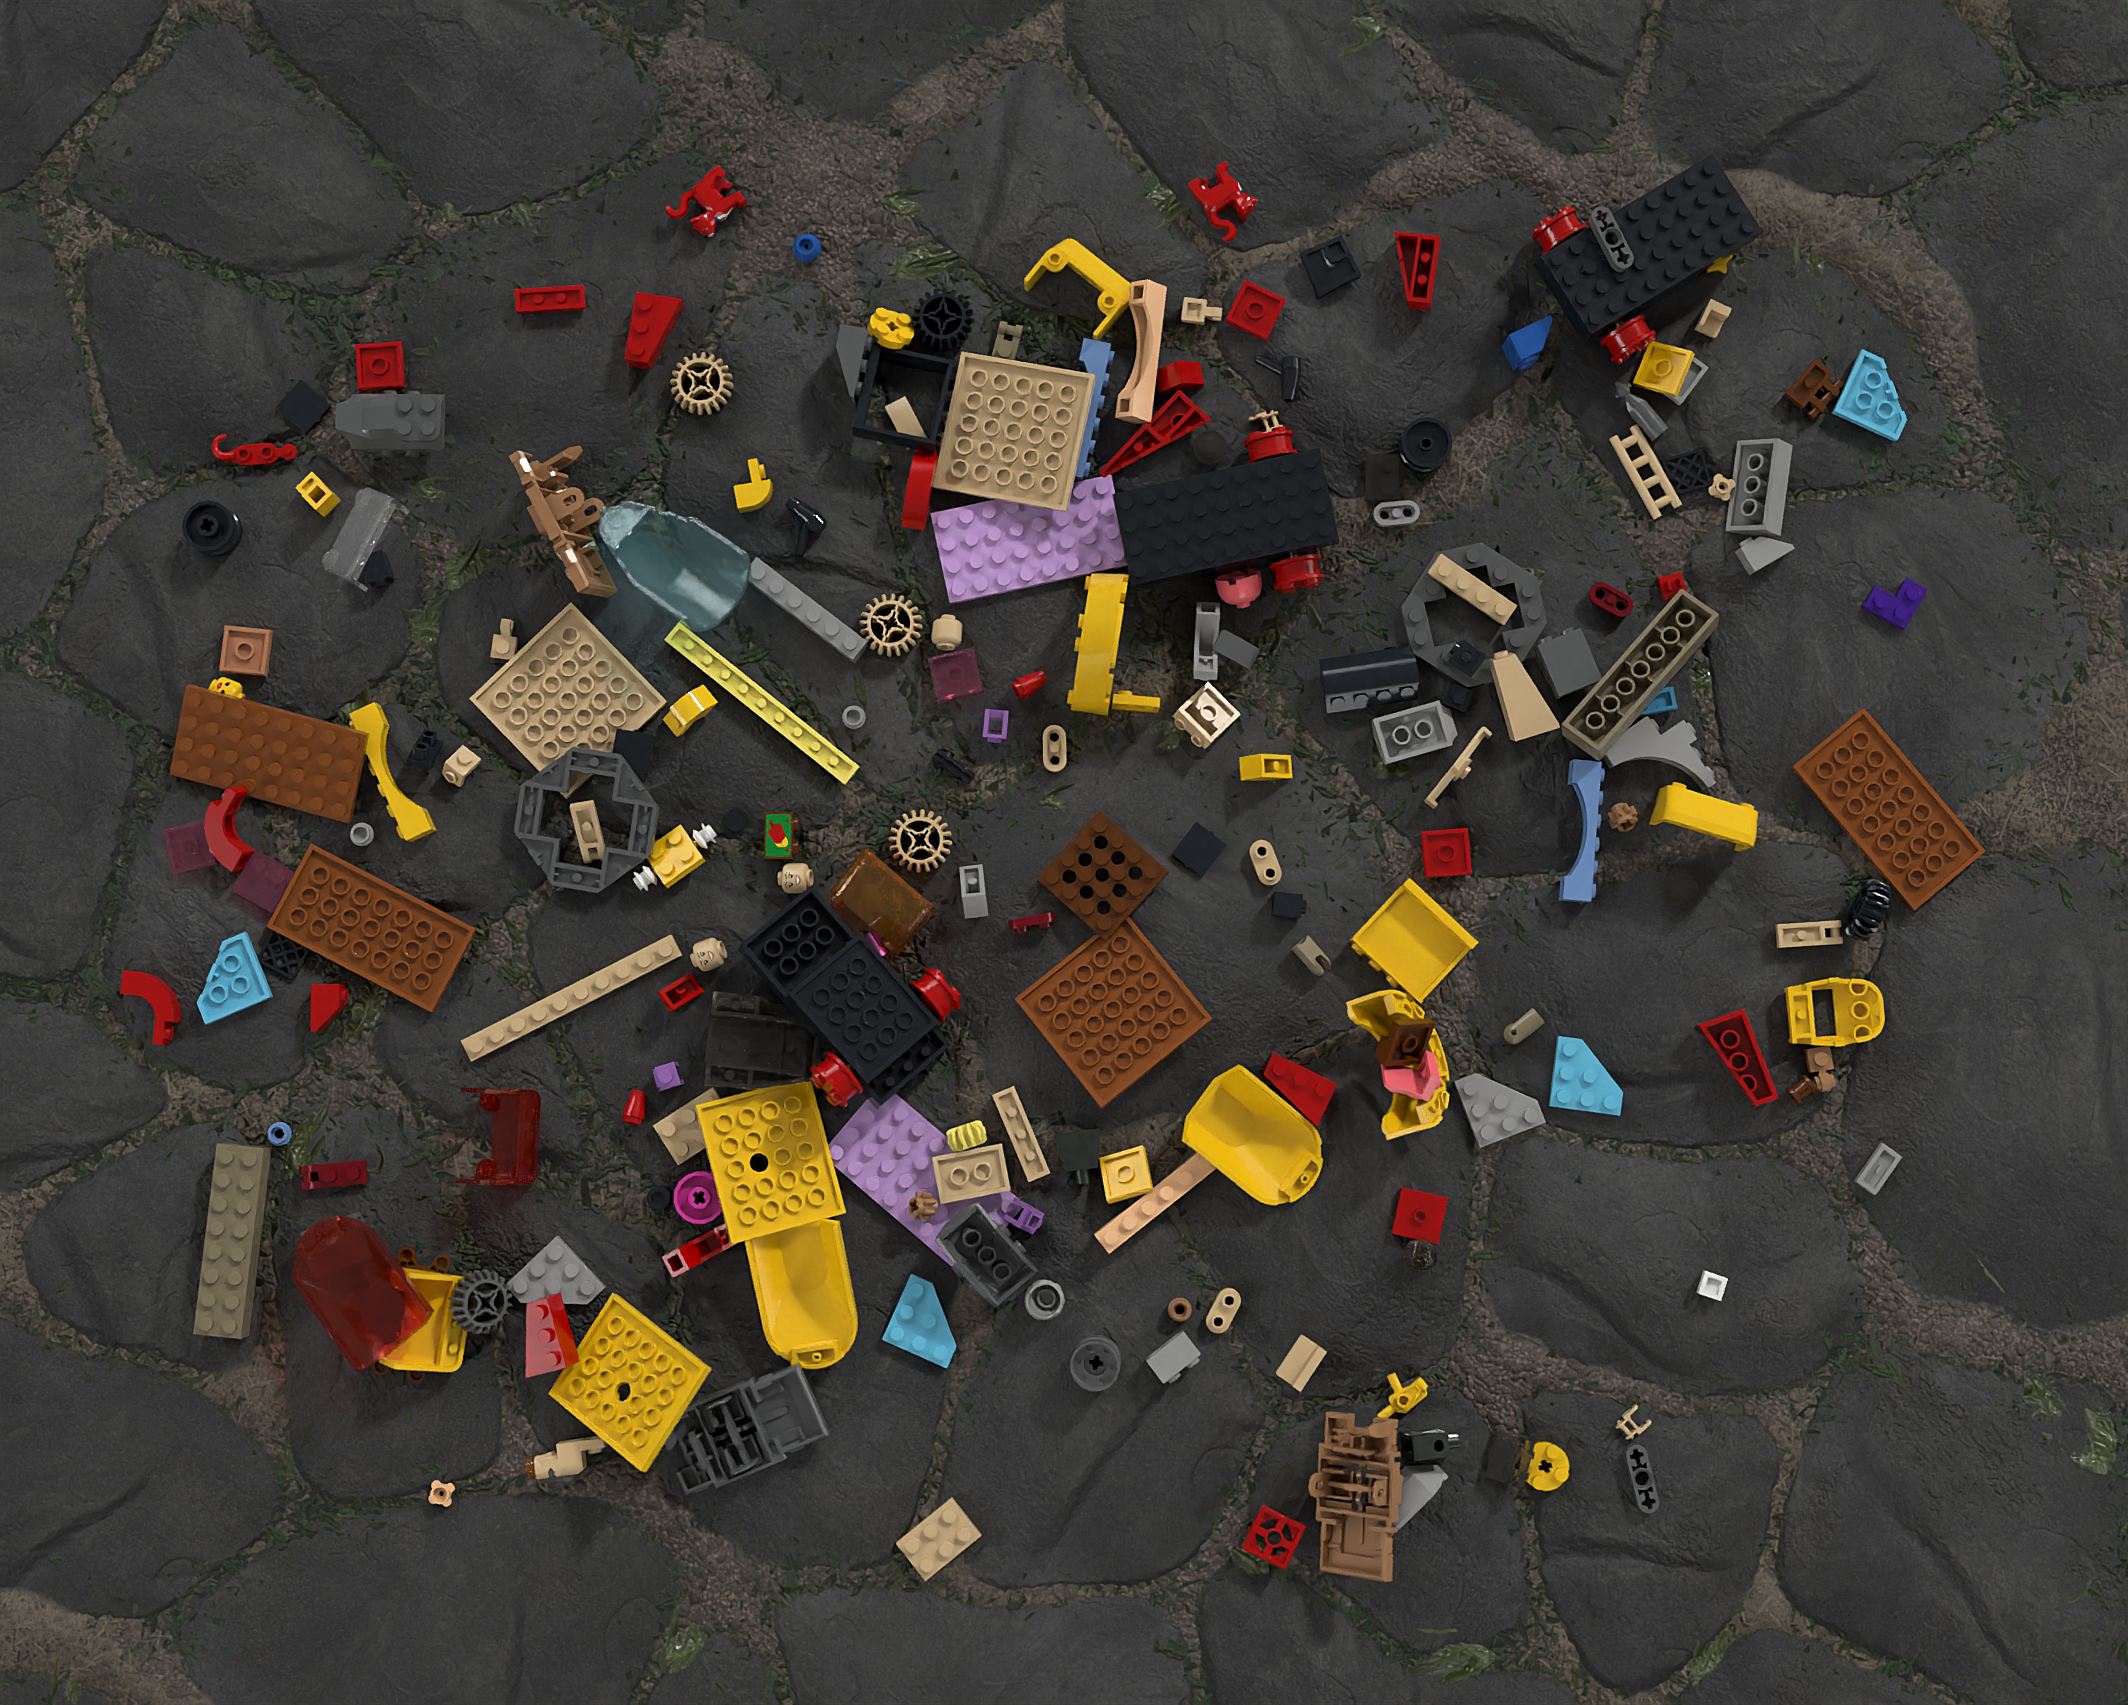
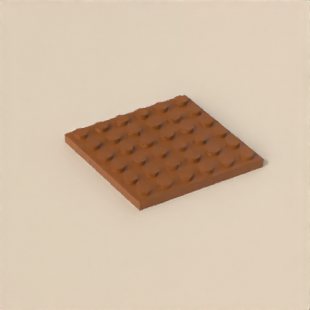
[1015,917,1213,1109]

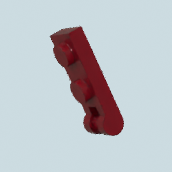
[299,1160,369,1190]

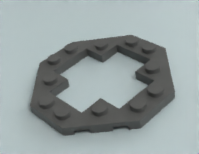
[1400,543,1547,688]
[514,746,660,893]

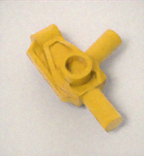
[1377,1373,1428,1418]

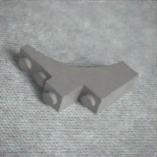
[1603,716,1716,790]

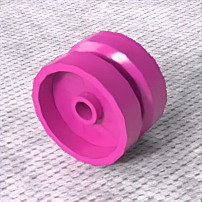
[674,1171,722,1224]

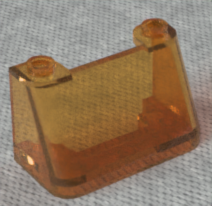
[830,847,937,953]

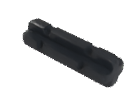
[933,750,975,784]

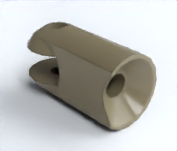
[1292,935,1331,976]
[1504,1008,1544,1045]

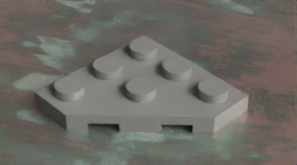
[1453,1073,1546,1148]
[507,1236,606,1304]

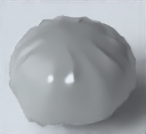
[1024,1279,1065,1320]

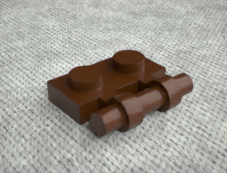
[1784,358,1844,420]

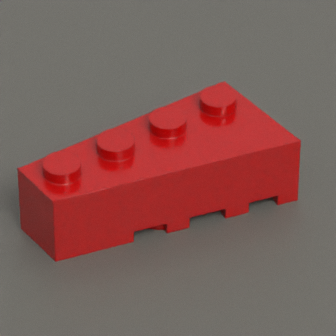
[1697,1009,1779,1106]

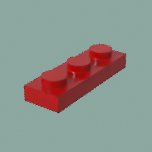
[515,285,586,314]

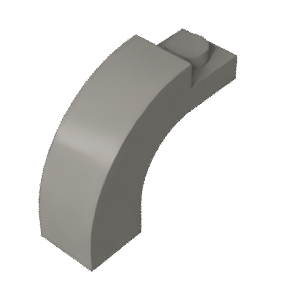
[1193,602,1220,681]

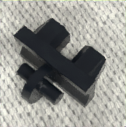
[406,729,443,771]

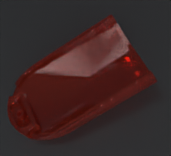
[292,1216,434,1372]

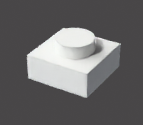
[1696,1270,1728,1301]

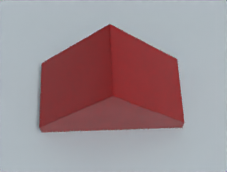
[1156,360,1204,394]
[657,973,704,1013]

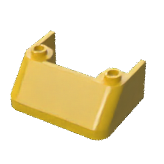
[1024,239,1131,341]
[1650,782,1758,851]

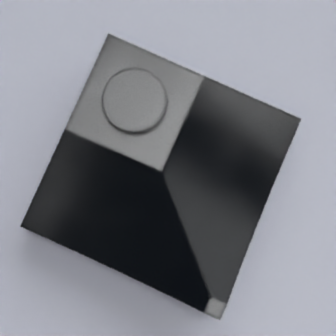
[1299,235,1362,300]

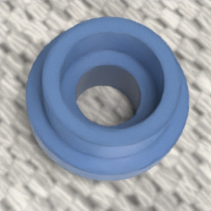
[267,1122,292,1146]

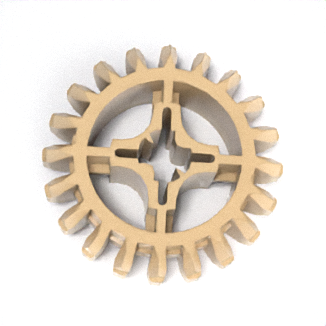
[670,352,733,415]
[859,594,923,657]
[889,809,952,873]

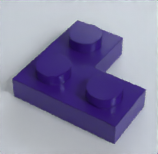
[1862,578,1928,630]

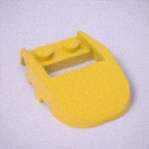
[1784,977,1885,1047]

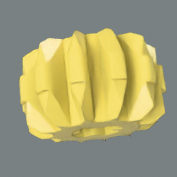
[946,1120,987,1152]

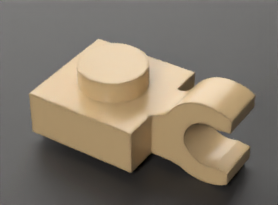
[1181,297,1222,325]
[490,619,518,660]

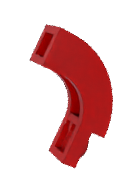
[901,450,940,531]
[205,786,255,872]
[120,970,181,1045]
[662,1223,737,1278]

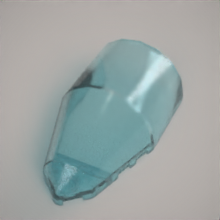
[599,500,751,632]

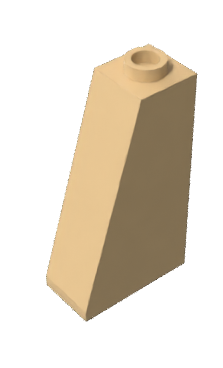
[1488,650,1560,741]

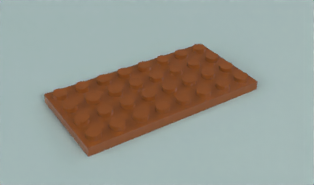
[170,684,369,823]
[1791,708,1985,911]
[266,844,478,1012]

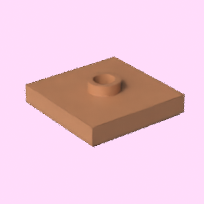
[219,625,273,677]

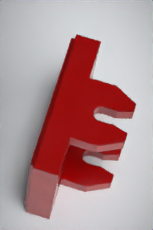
[1242,1504,1306,1570]

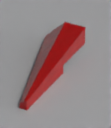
[1098,390,1211,478]

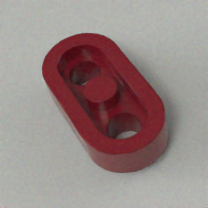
[1588,582,1633,618]
[1008,912,1055,934]

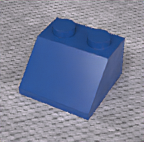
[1502,315,1553,371]

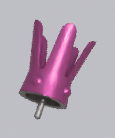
[866,927,888,956]

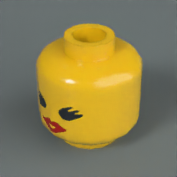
[209,677,245,699]

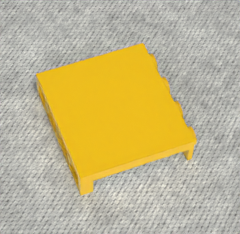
[1350,878,1478,1004]

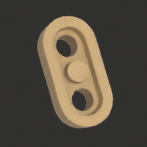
[1043,725,1067,772]
[1249,840,1282,886]
[1206,1288,1241,1333]

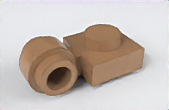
[1804,1046,1835,1092]

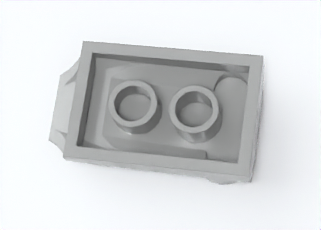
[1371,701,1458,765]

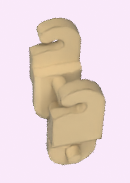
[1248,410,1283,434]
[1615,1404,1652,1440]

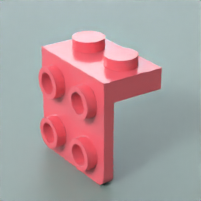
[1380,1051,1441,1101]

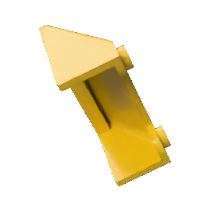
[379,1267,468,1372]

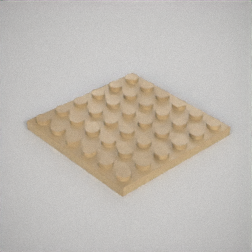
[933,352,1096,512]
[469,602,668,799]

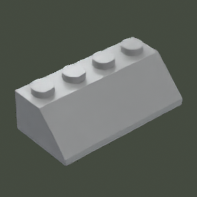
[1725,438,1793,537]

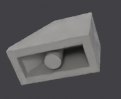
[1735,536,1795,576]
[959,864,988,919]

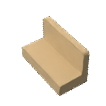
[1276,1335,1327,1392]

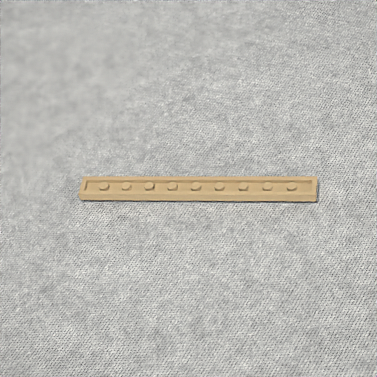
[461,935,683,1062]

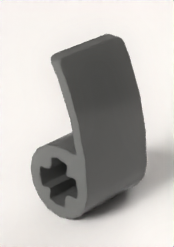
[1212,630,1260,671]

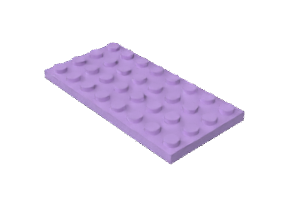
[930,475,1127,604]
[828,1094,1022,1277]

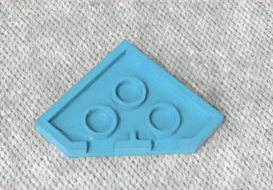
[1832,349,1907,442]
[197,932,273,1025]
[1549,1036,1623,1116]
[882,1273,957,1368]

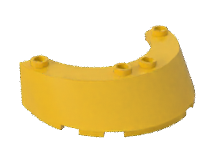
[1067,573,1129,716]
[1346,990,1450,1140]

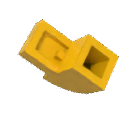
[734,458,773,513]
[295,472,341,517]
[663,685,718,737]

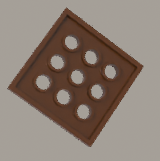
[1036,810,1169,942]

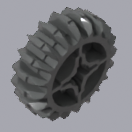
[449,1269,513,1334]

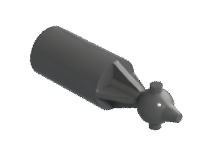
[1615,381,1668,441]

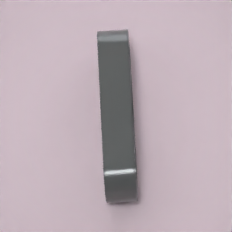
[1588,206,1634,272]
[1624,1443,1659,1513]

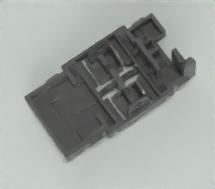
[665,1363,830,1495]

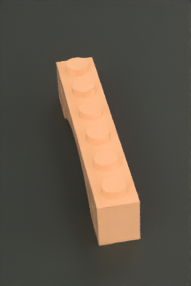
[1115,279,1167,424]
[1094,1153,1216,1254]

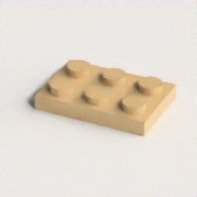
[653,1087,721,1165]
[932,1143,1011,1204]
[896,1497,981,1581]

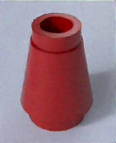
[1011,670,1047,700]
[622,1090,646,1126]

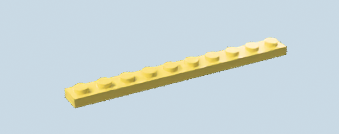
[664,622,860,785]

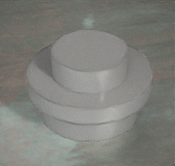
[842,706,866,729]
[350,823,374,846]

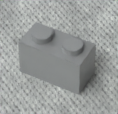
[1145,1329,1201,1384]

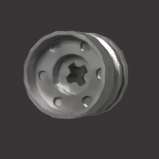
[1070,1335,1121,1391]

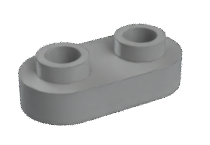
[1373,500,1420,527]

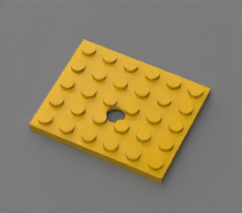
[695,1076,846,1244]
[548,1293,711,1472]

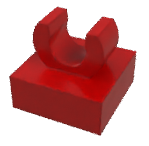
[1657,572,1687,601]

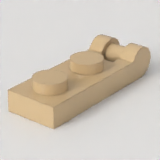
[570,800,605,864]
[1775,920,1843,948]

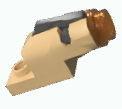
[526,1436,608,1482]

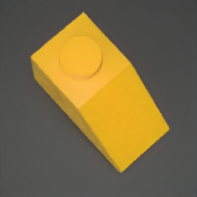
[1239,754,1292,781]

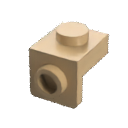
[442,745,481,787]

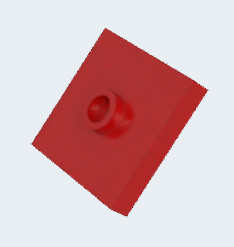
[1225,280,1286,342]
[355,341,405,392]
[1420,828,1472,879]
[1391,1187,1448,1244]

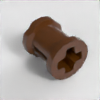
[1785,1075,1817,1106]

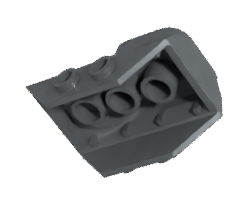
[335,391,445,458]
[935,1203,1039,1308]

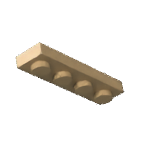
[1427,554,1517,625]
[992,1086,1050,1182]

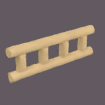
[1609,424,1682,520]

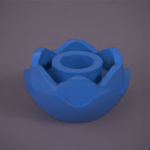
[792,234,821,263]

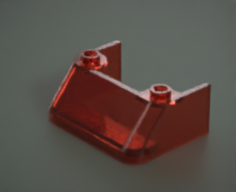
[456,1087,541,1185]

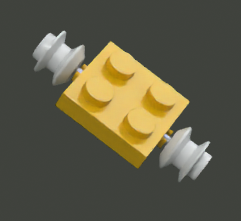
[633,823,717,891]

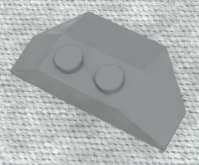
[1371,1465,1448,1531]

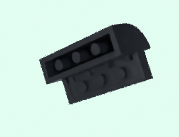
[1319,646,1419,713]

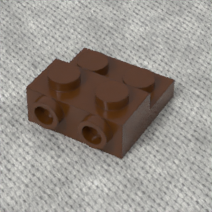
[1374,1018,1435,1067]

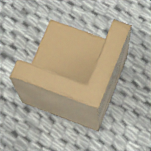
[1694,299,1732,338]

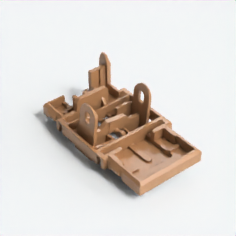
[509,446,617,598]
[1309,1411,1403,1582]

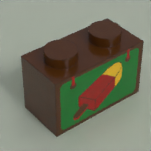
[764,812,799,861]

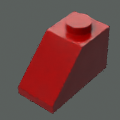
[311,984,349,1032]

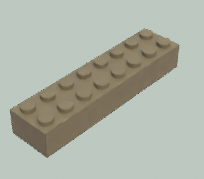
[1562,588,1719,761]
[193,1143,272,1339]

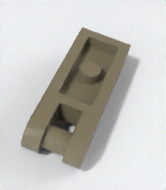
[991,321,1023,361]

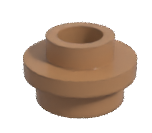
[1168,1298,1192,1322]

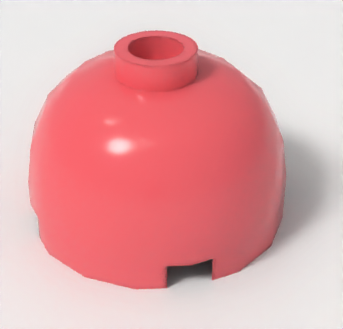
[1215,569,1262,608]

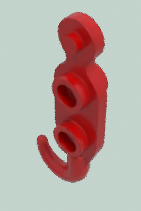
[211,434,298,466]

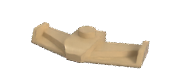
[1424,727,1492,808]

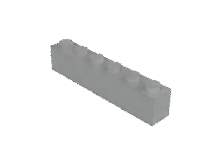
[742,557,869,663]

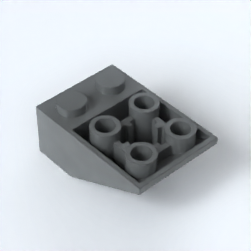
[836,324,873,408]

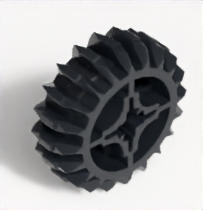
[912,287,974,351]
[1844,879,1892,942]

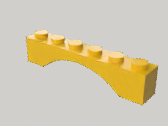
[349,702,436,842]

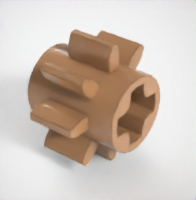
[1608,803,1638,832]
[908,1192,938,1221]

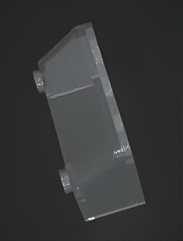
[322,487,409,592]

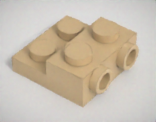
[1172,682,1241,749]

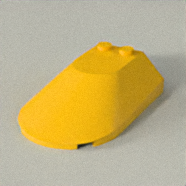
[1182,1065,1323,1205]
[745,1219,858,1369]

